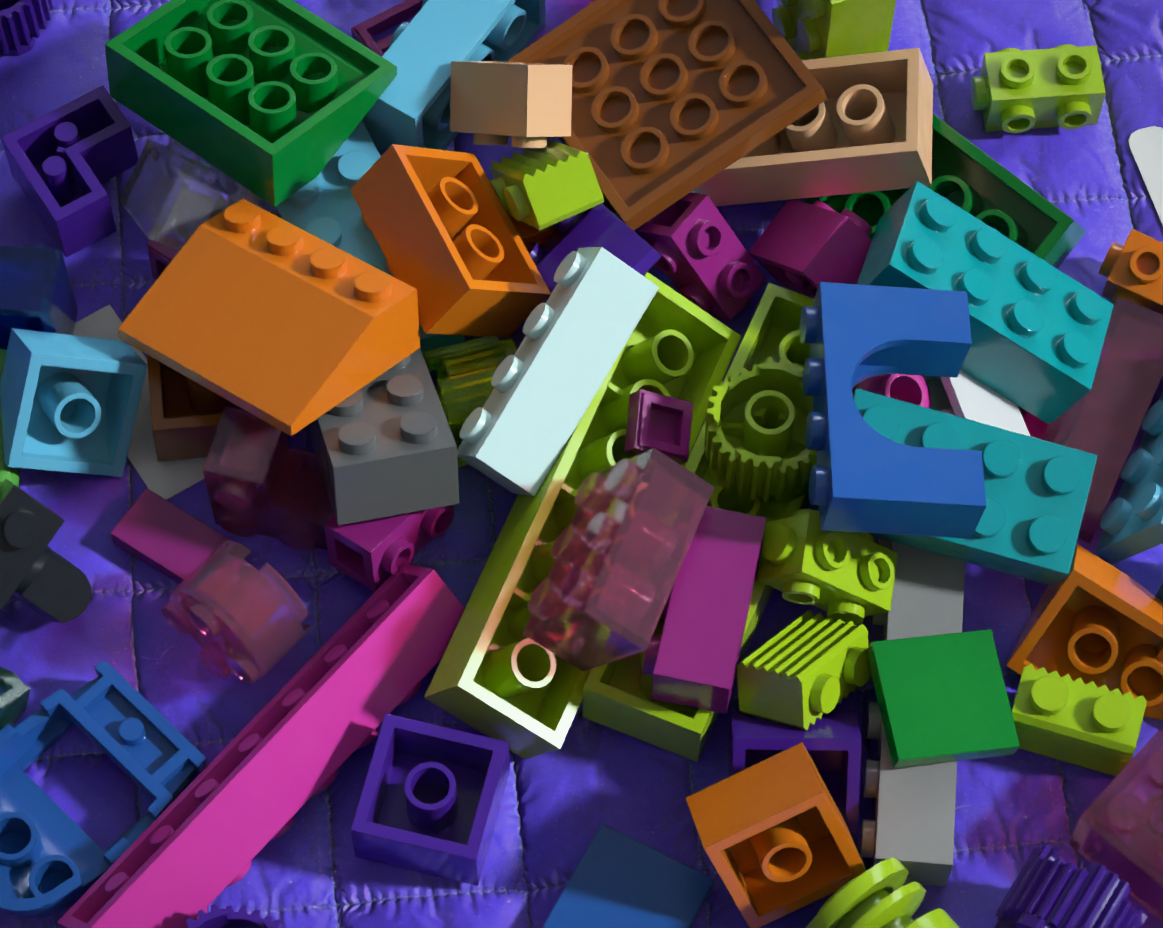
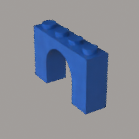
[800,282,986,539]

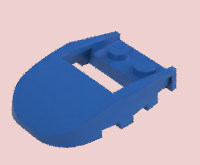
[0,660,207,916]

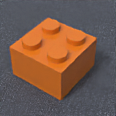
[686,742,866,928]

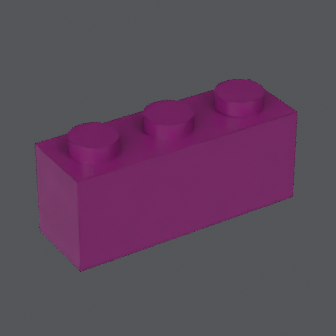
[642,503,766,714]

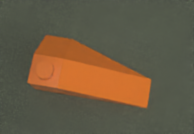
[1006,544,1163,721]

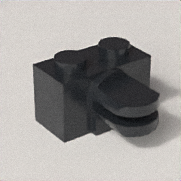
[0,479,91,623]

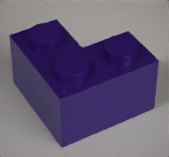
[1,85,139,257]

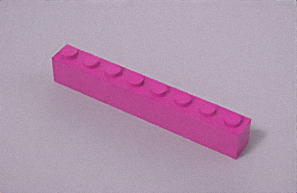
[57,563,465,928]

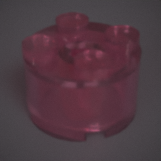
[161,540,311,684]

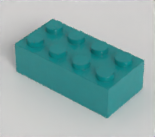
[857,181,1114,425]
[818,388,1098,586]

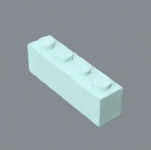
[457,247,659,496]

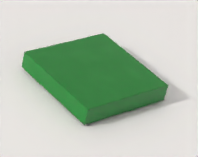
[866,629,1020,768]

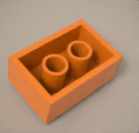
[350,144,551,338]

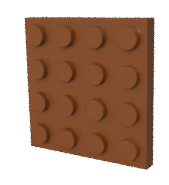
[507,0,827,231]

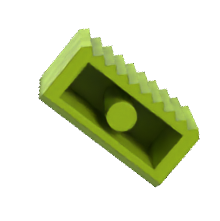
[490,139,604,231]
[737,610,871,731]
[1011,663,1147,778]

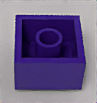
[351,713,510,886]

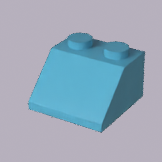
[0,328,147,477]

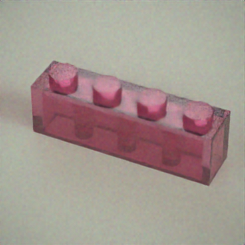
[1042,297,1163,544]

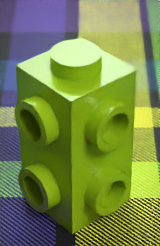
[971,44,1106,133]
[758,509,898,624]

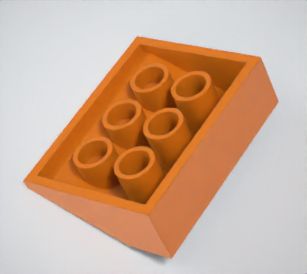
[118,199,420,436]

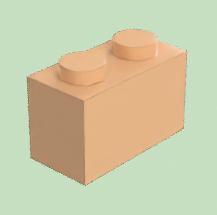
[450,61,572,148]

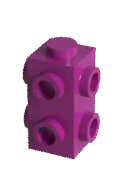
[635,192,766,320]
[324,505,454,592]

